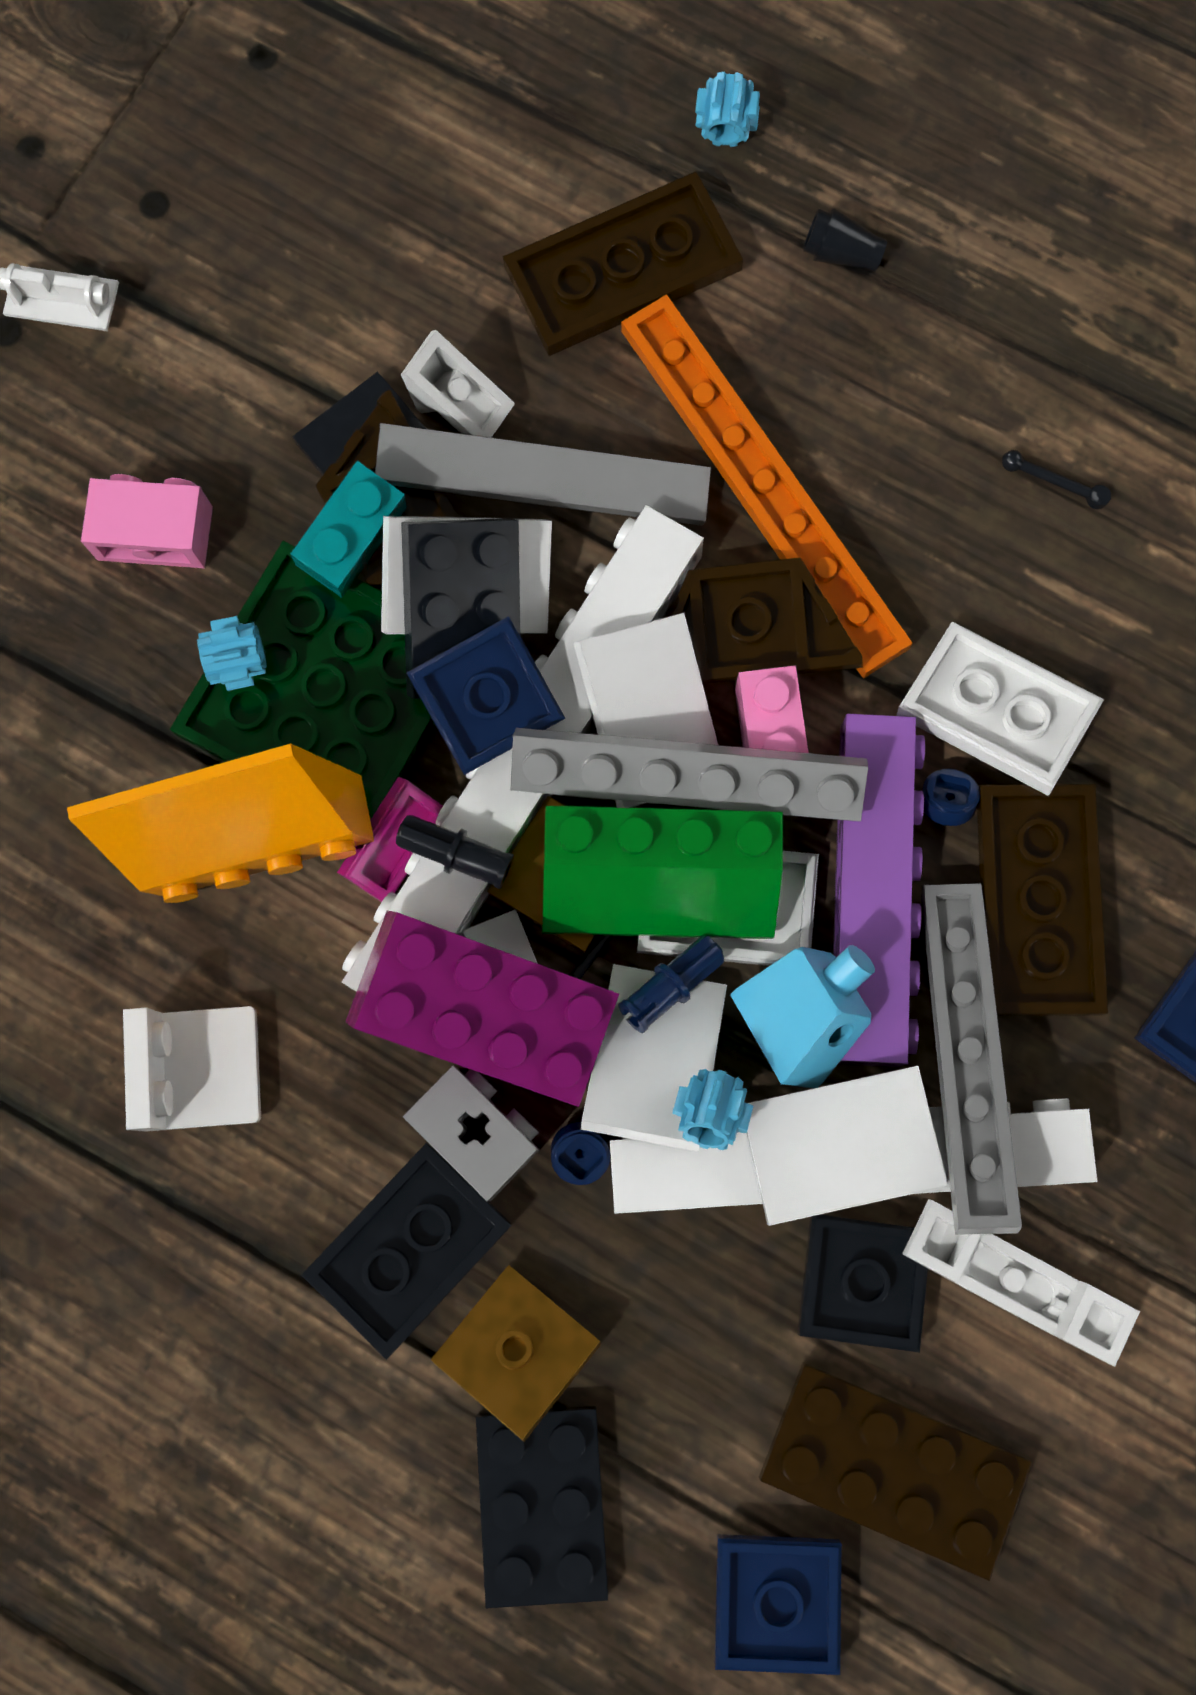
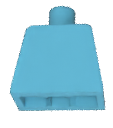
[730,945,875,1088]

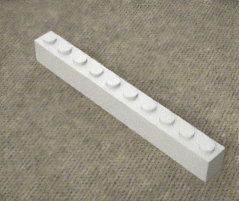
[342,505,704,992]

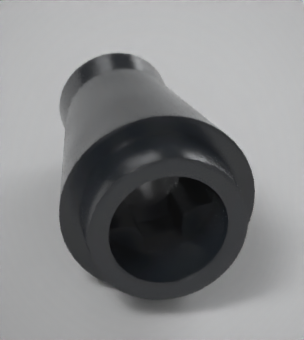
[803,208,887,272]

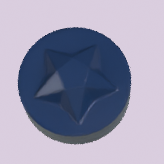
[922,769,980,826]
[551,1122,610,1185]

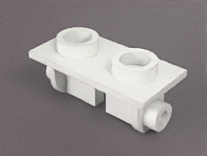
[0,263,119,331]

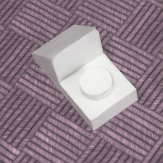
[401,330,515,438]

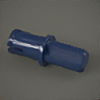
[618,936,724,1033]

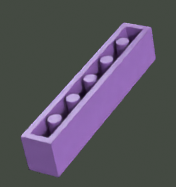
[833,714,925,1067]

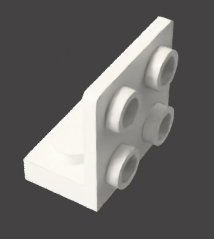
[123,1006,261,1131]

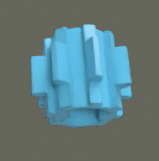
[695,71,760,147]
[197,616,267,691]
[672,1069,753,1150]

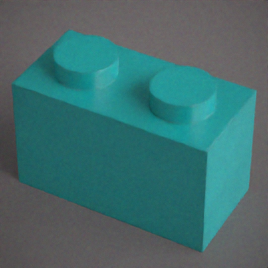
[290,461,406,598]

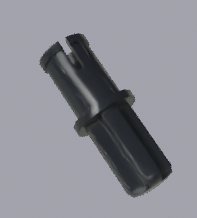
[396,815,514,889]

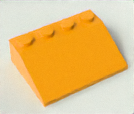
[67,743,374,903]

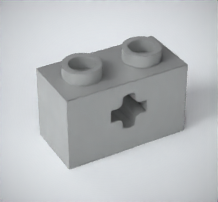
[403,1065,540,1202]

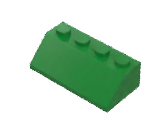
[542,806,783,939]

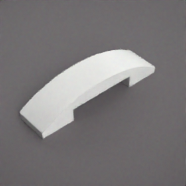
[902,1199,1140,1367]

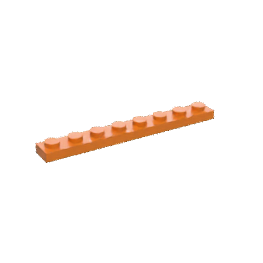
[621,294,913,679]

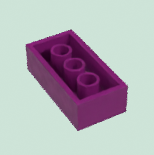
[346,910,619,1107]

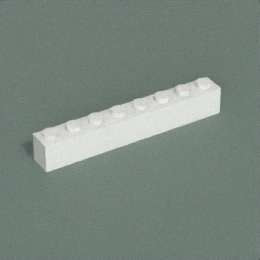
[610,1098,1097,1214]

